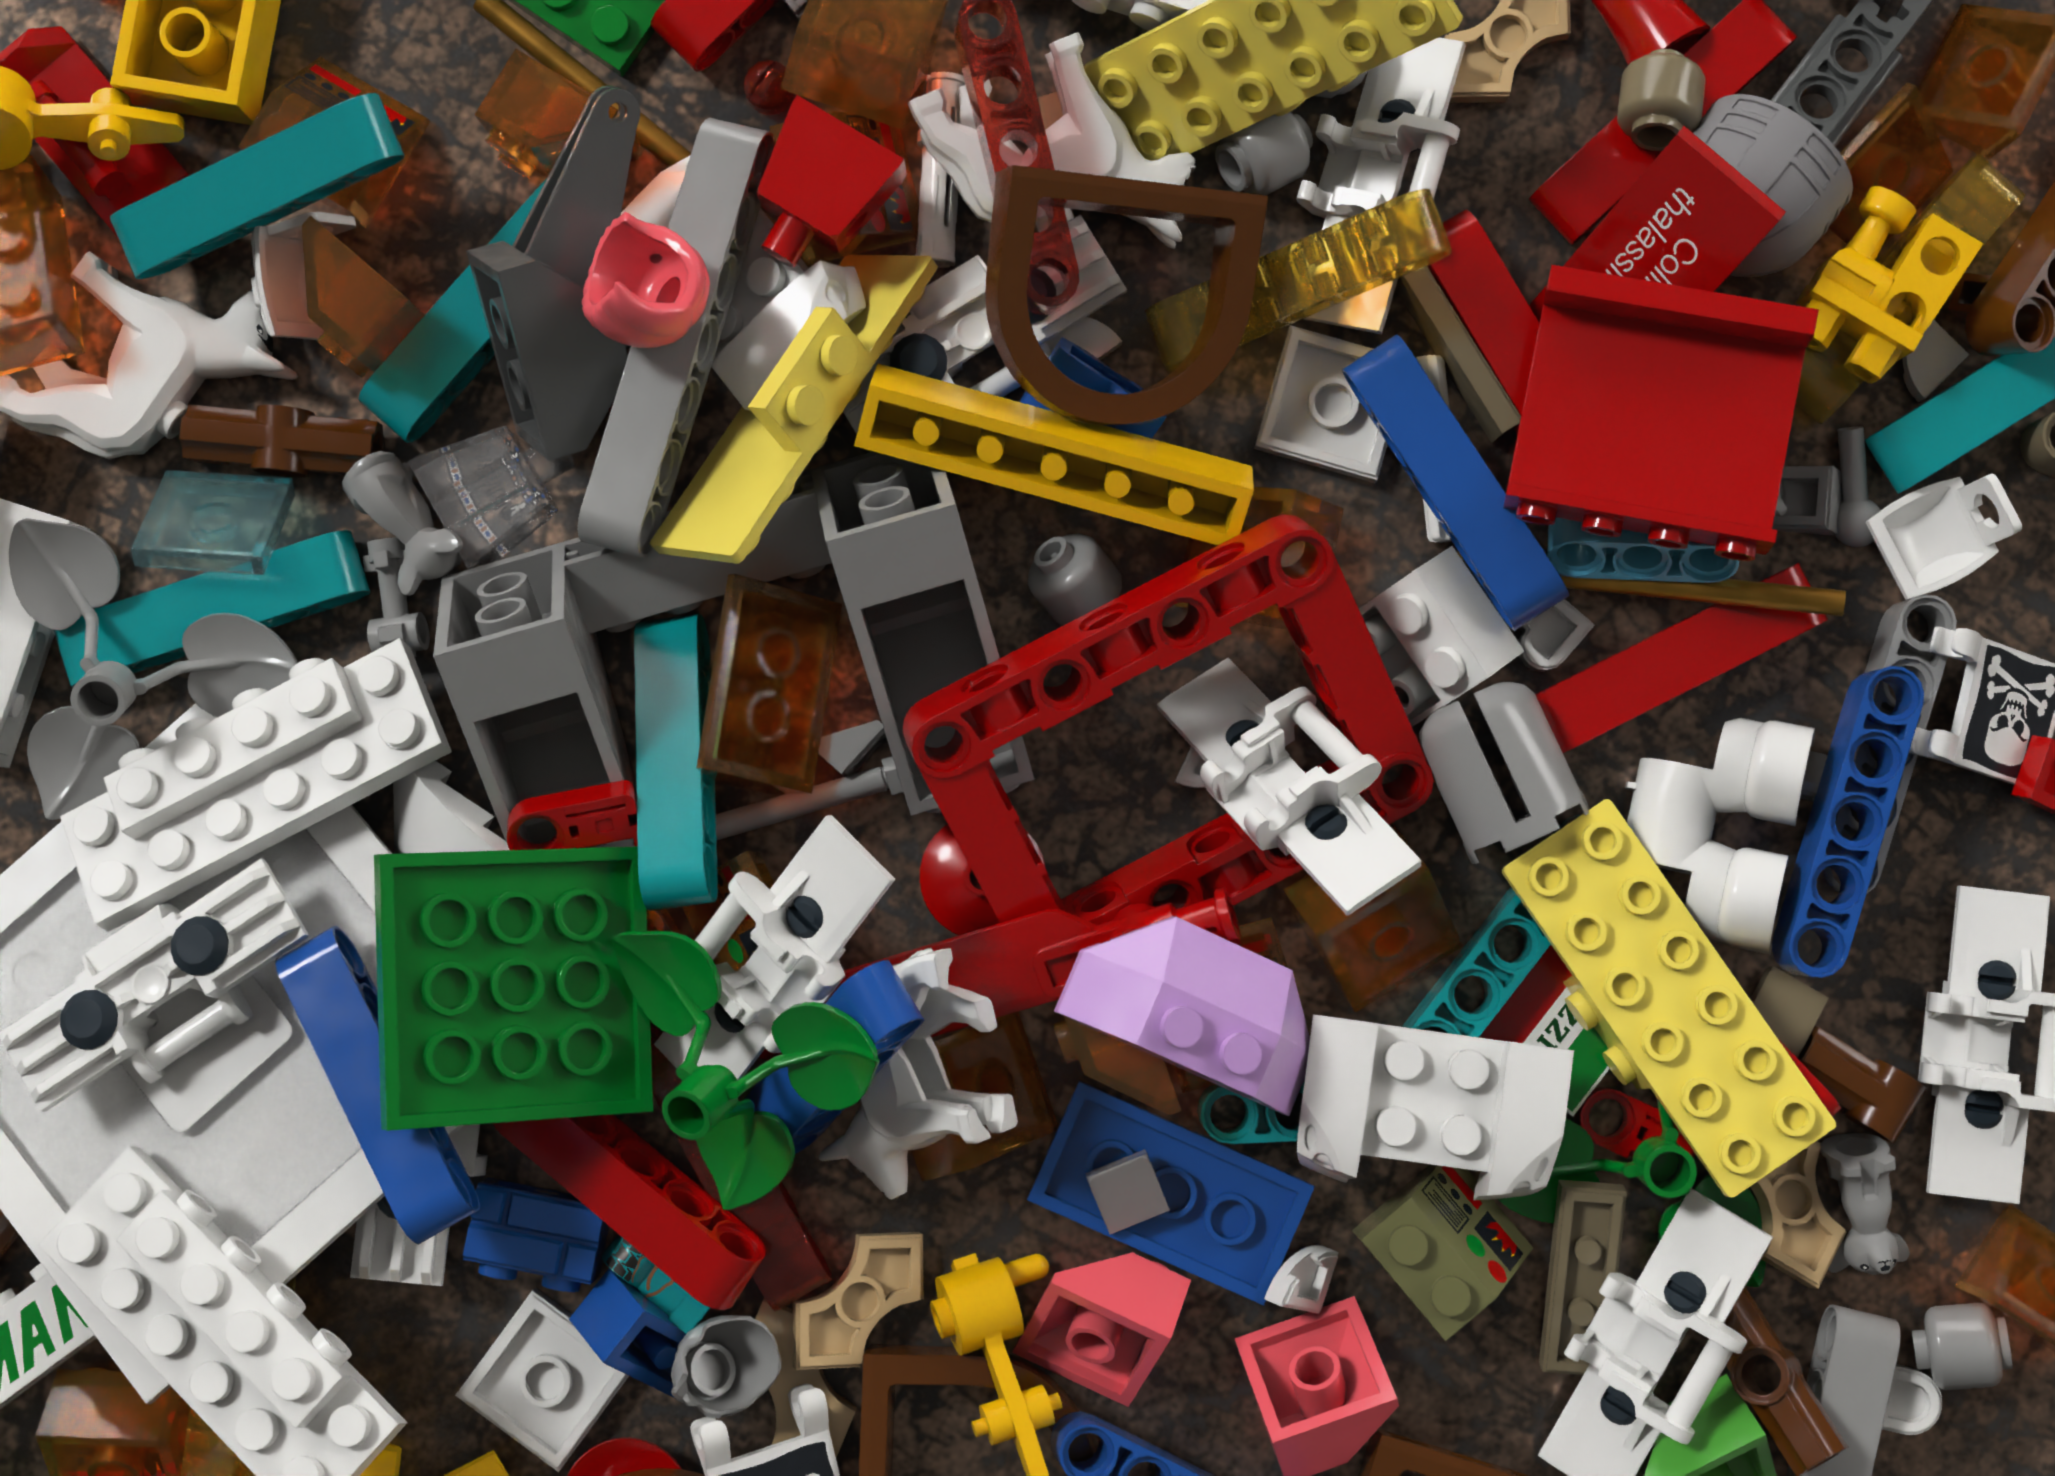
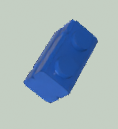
[463,1177,609,1292]

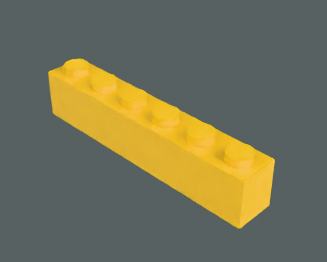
[854,363,1254,545]

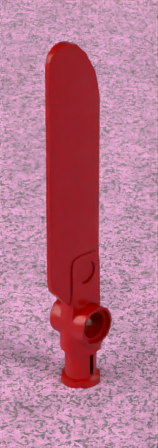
[759,887,1242,1061]

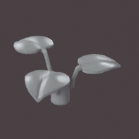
[9,518,298,820]

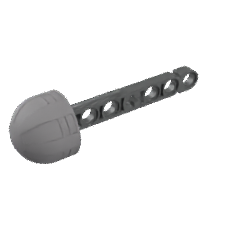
[1693,0,1935,277]

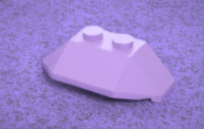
[1054,916,1310,1116]

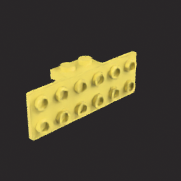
[1084,0,1463,161]
[650,255,938,564]
[1502,799,1836,1197]

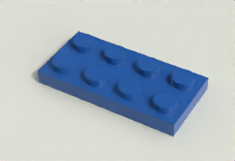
[1027,1080,1315,1306]

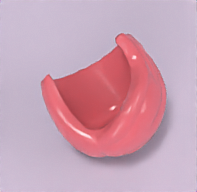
[581,212,710,348]

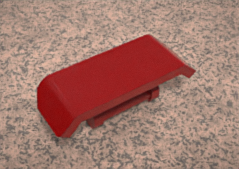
[0,26,190,242]

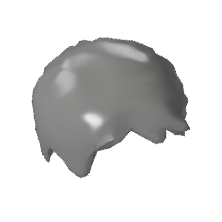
[671,1315,781,1419]

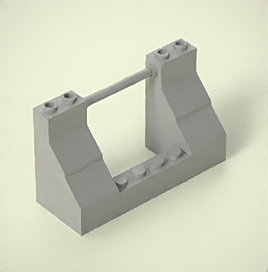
[433,452,1035,848]

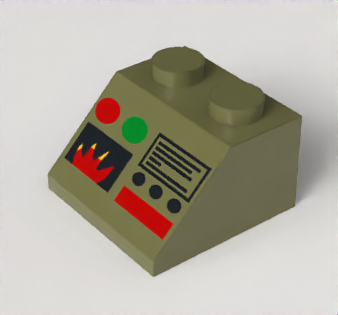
[1352,1164,1533,1341]

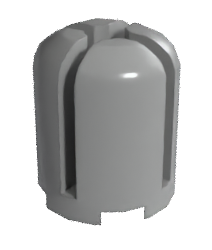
[1419,682,1590,864]

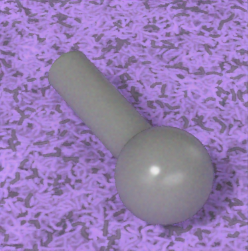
[1835,426,1880,547]

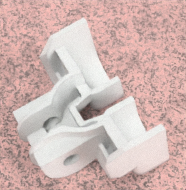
[1625,718,1815,955]

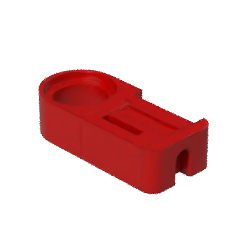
[507,780,638,850]
[1574,1087,1697,1168]

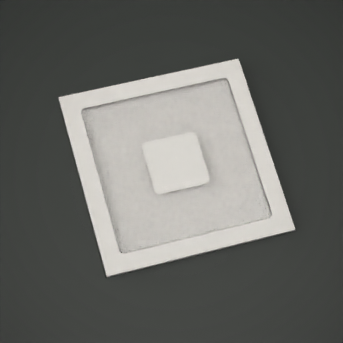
[0,703,464,1404]

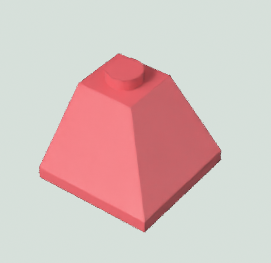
[1012,1252,1191,1407]
[1234,1296,1399,1476]

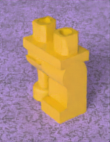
[1796,186,1984,384]

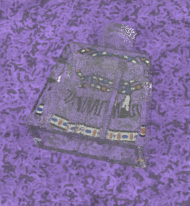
[408,426,575,569]

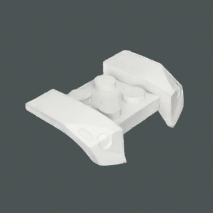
[621,156,866,411]
[1297,1014,1574,1200]

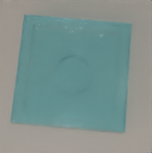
[131,470,295,575]

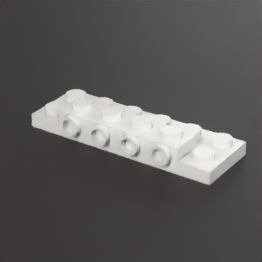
[60,638,452,932]
[38,1146,408,1476]

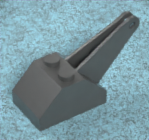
[466,85,640,461]

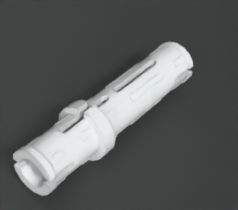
[915,71,966,268]

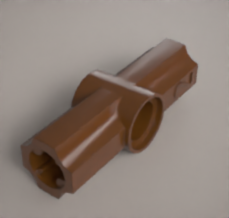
[179,404,385,478]
[1725,1287,1849,1476]

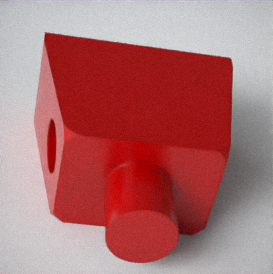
[757,95,907,268]

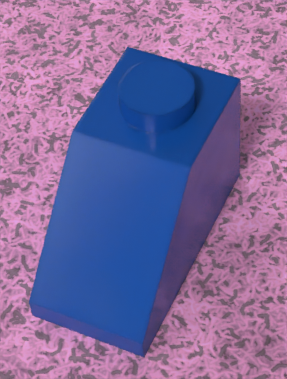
[569,1268,686,1398]

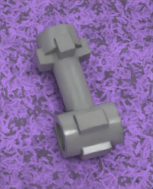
[363,537,430,657]

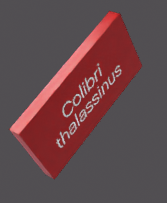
[1529,126,1786,323]

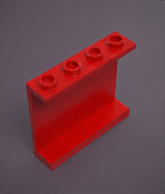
[1503,264,1819,561]

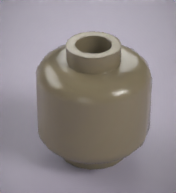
[1617,49,1706,151]

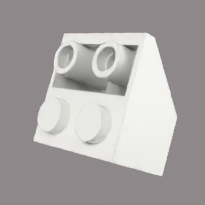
[1359,546,1524,727]

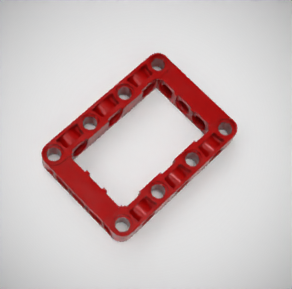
[902,514,1434,925]

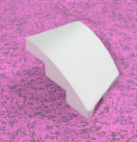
[393,761,509,854]

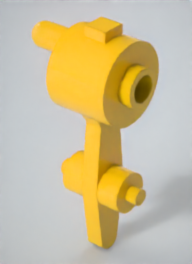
[0,66,185,170]
[930,1253,1062,1476]

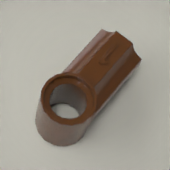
[1798,1026,1927,1144]

